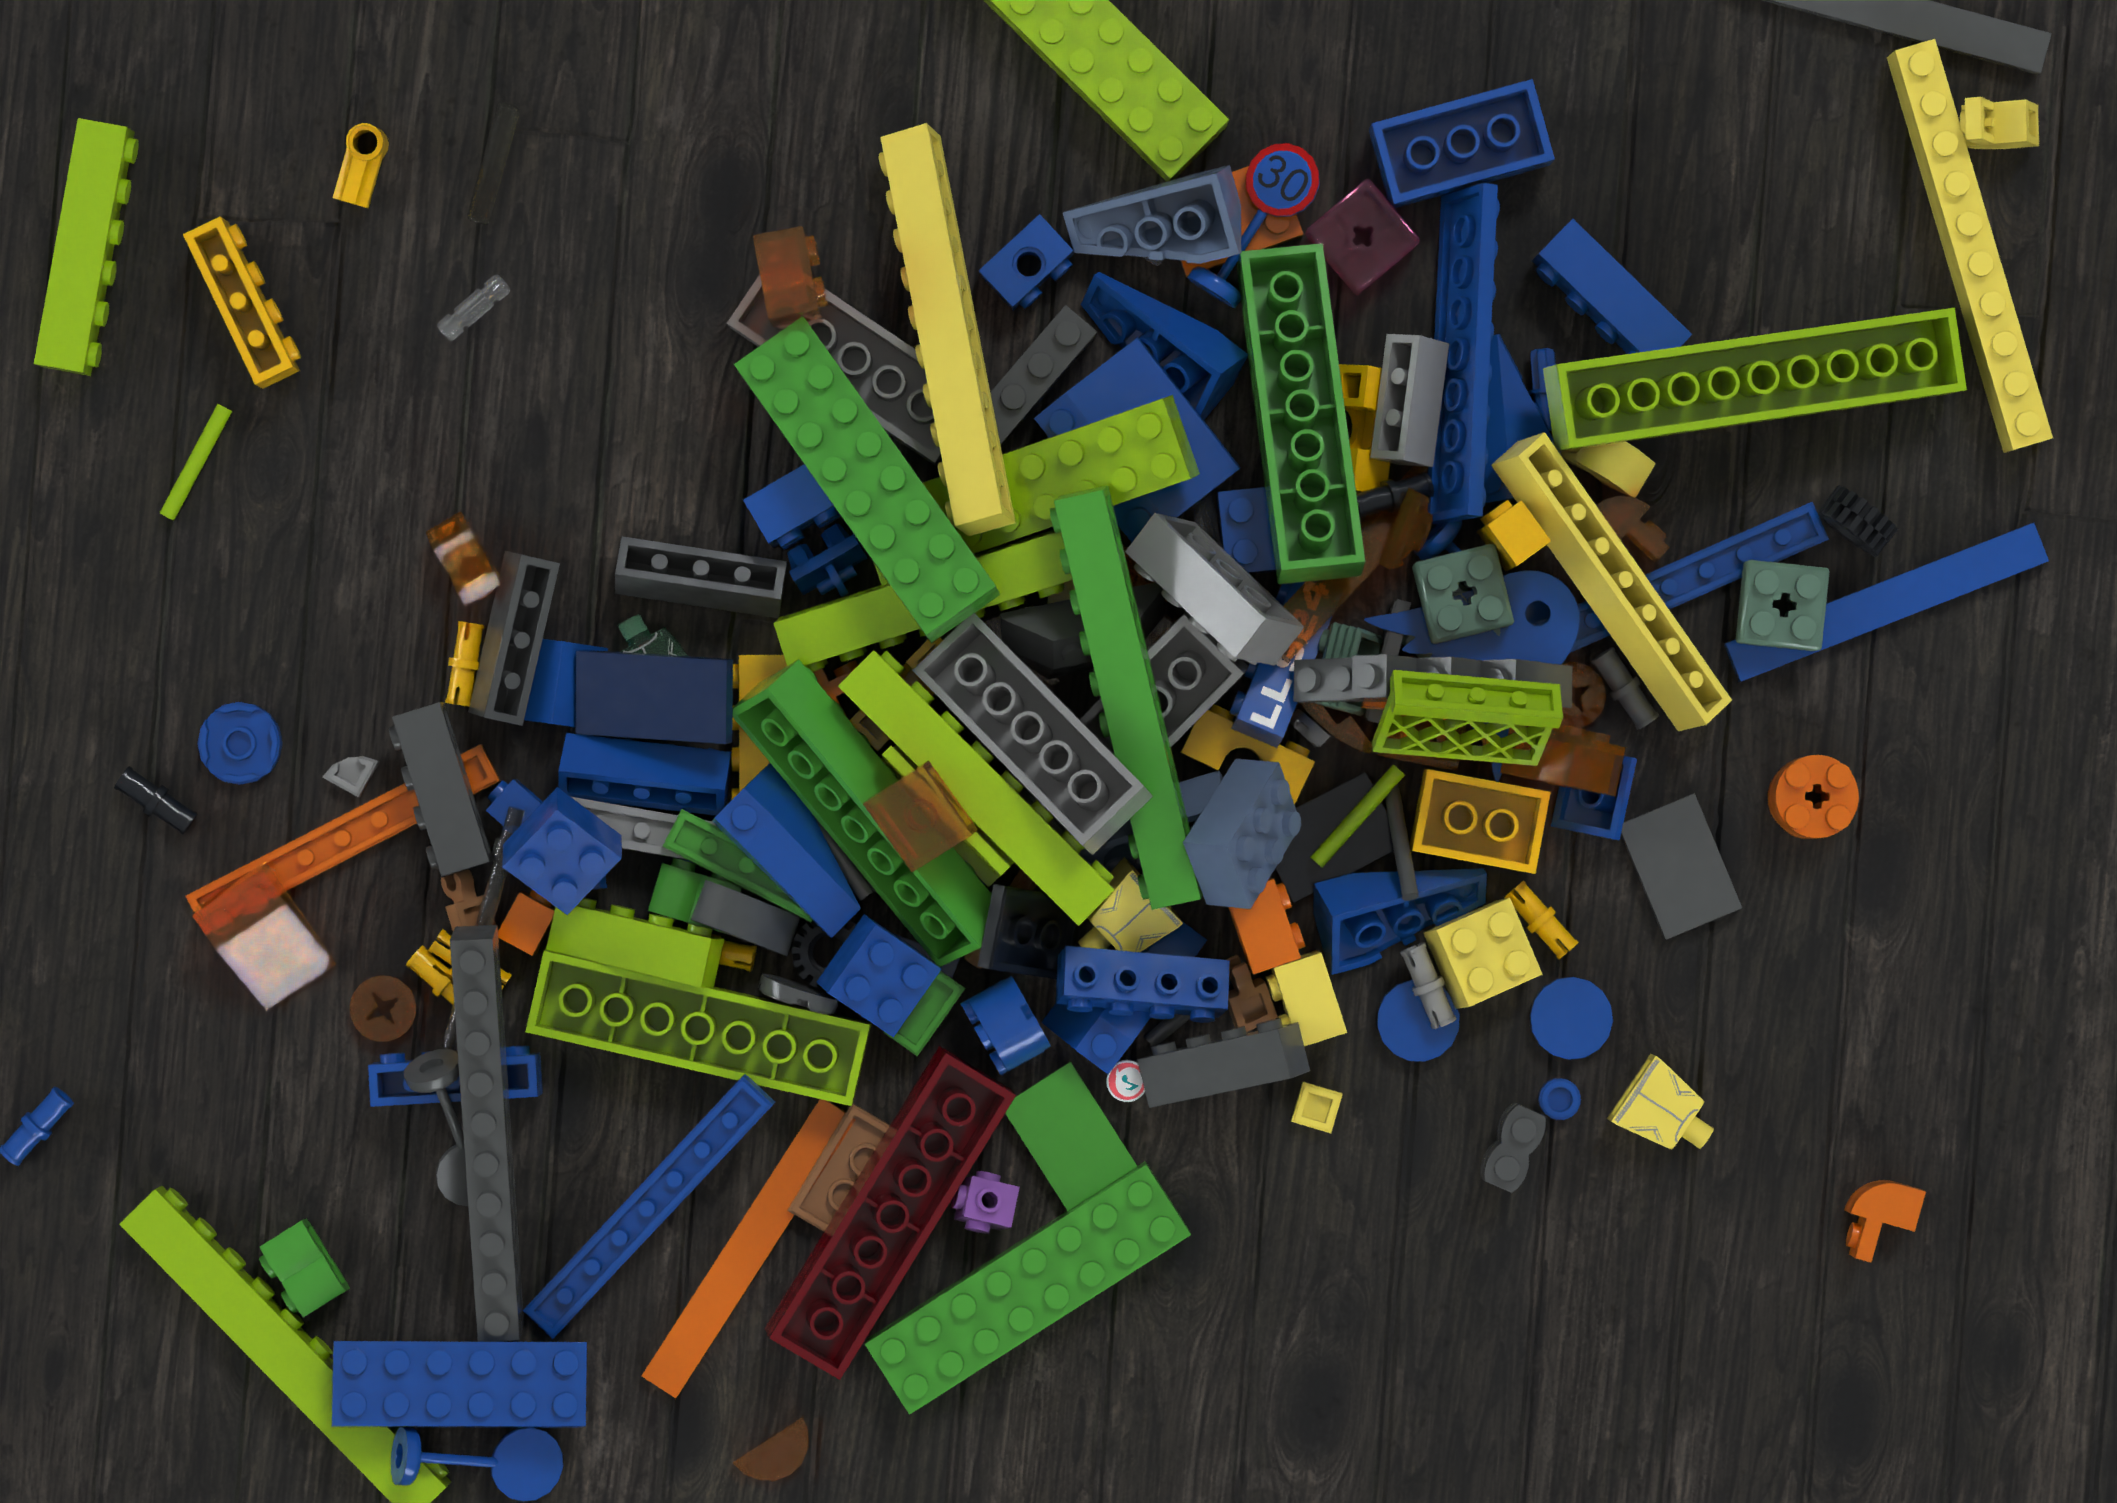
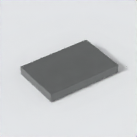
[1621,793,1742,940]

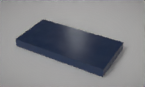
[576,650,733,744]

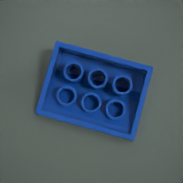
[1034,337,1241,543]

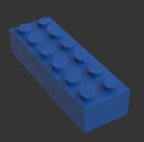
[331,1341,587,1428]

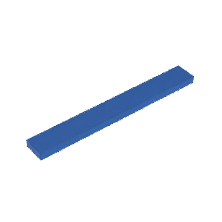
[1532,502,1829,653]
[1724,523,2049,682]
[523,1074,775,1339]

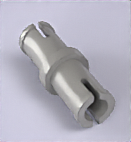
[1400,942,1457,1029]

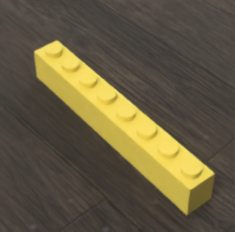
[1491,432,1732,731]

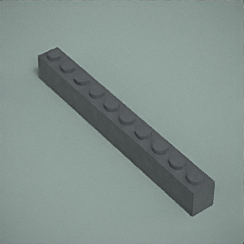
[450,925,524,1342]

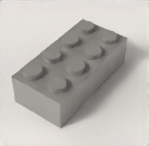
[1125,513,1305,666]

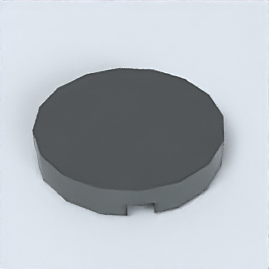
[758,973,840,1015]

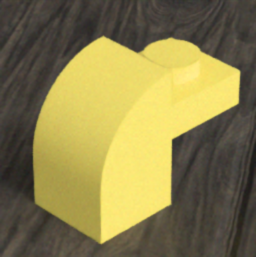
[1960,97,2039,149]
[1561,441,1656,499]

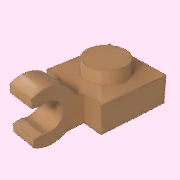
[441,869,496,931]
[1226,955,1278,1032]

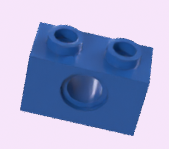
[979,214,1074,311]

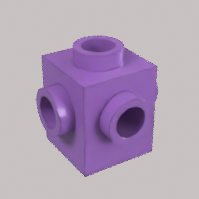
[951,1171,1020,1234]

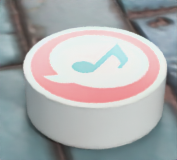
[1106,1060,1145,1102]

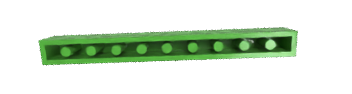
[1050,485,1203,910]

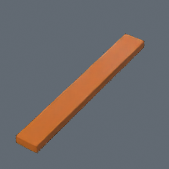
[186,744,501,933]
[642,1099,856,1398]

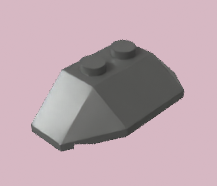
[1000,582,1164,679]

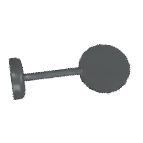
[404,1049,468,1206]

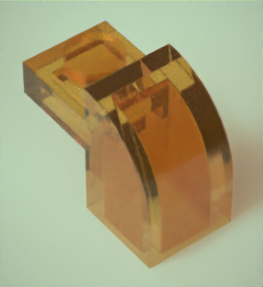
[1596,496,1670,562]
[426,511,501,606]

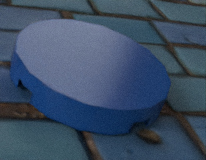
[198,702,283,785]
[1530,977,1613,1060]
[1377,979,1460,1062]

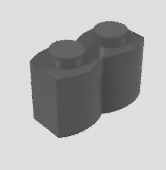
[1480,1102,1546,1193]

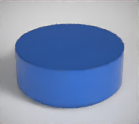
[1538,1078,1581,1120]

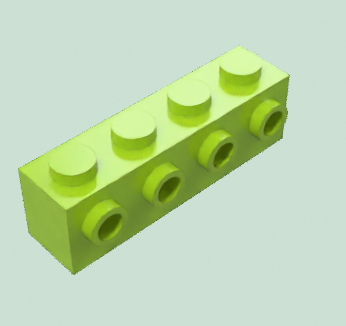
[546,897,724,988]

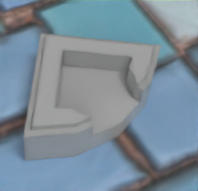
[1289,709,1330,747]
[322,756,380,797]

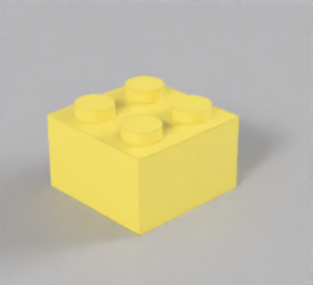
[1423,898,1543,1009]
[1265,950,1347,1047]

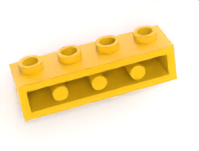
[183,216,301,389]

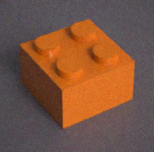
[1228,877,1305,975]

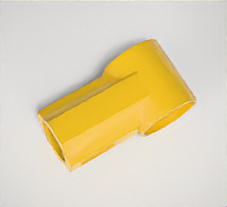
[333,123,389,208]

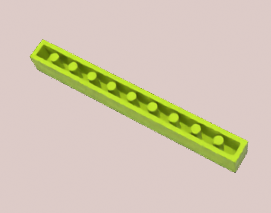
[120,1186,451,1503]

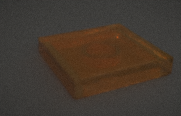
[863,760,978,872]

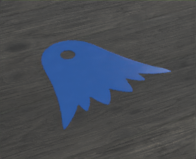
[1364,570,1580,782]

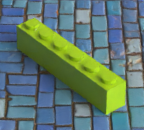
[34,118,139,376]

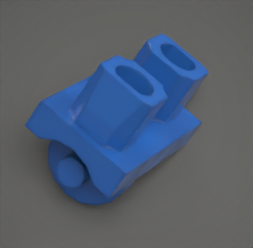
[787,524,867,597]

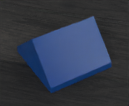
[524,639,609,727]
[1551,746,1637,840]

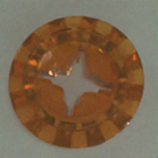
[1560,662,1607,728]
[350,975,417,1042]

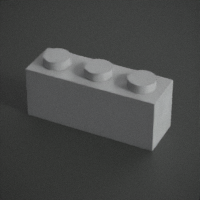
[1370,334,1449,467]

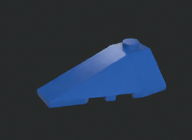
[712,763,861,938]
[1313,868,1487,975]
[1042,920,1207,1074]

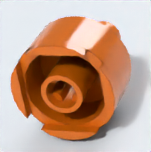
[1768,755,1859,839]

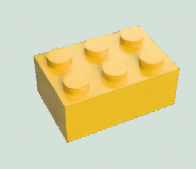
[1410,769,1551,874]

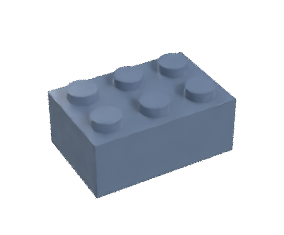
[1183,759,1302,909]

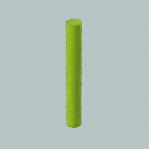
[160,404,232,521]
[1310,765,1405,868]

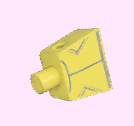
[1078,857,1183,952]
[1607,1054,1714,1150]

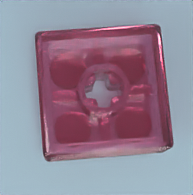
[1305,179,1420,295]

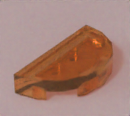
[1378,487,1433,569]
[733,1416,809,1481]

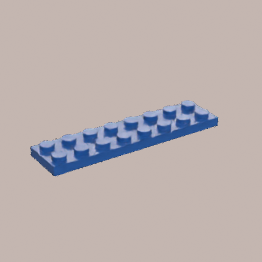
[1426,183,1500,525]

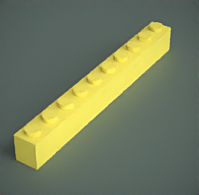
[1887,39,2053,453]
[879,123,1016,536]

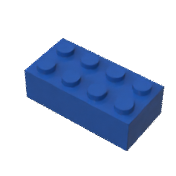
[1369,79,1555,209]

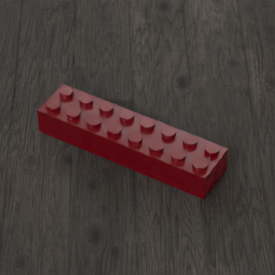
[765,1046,1016,1380]

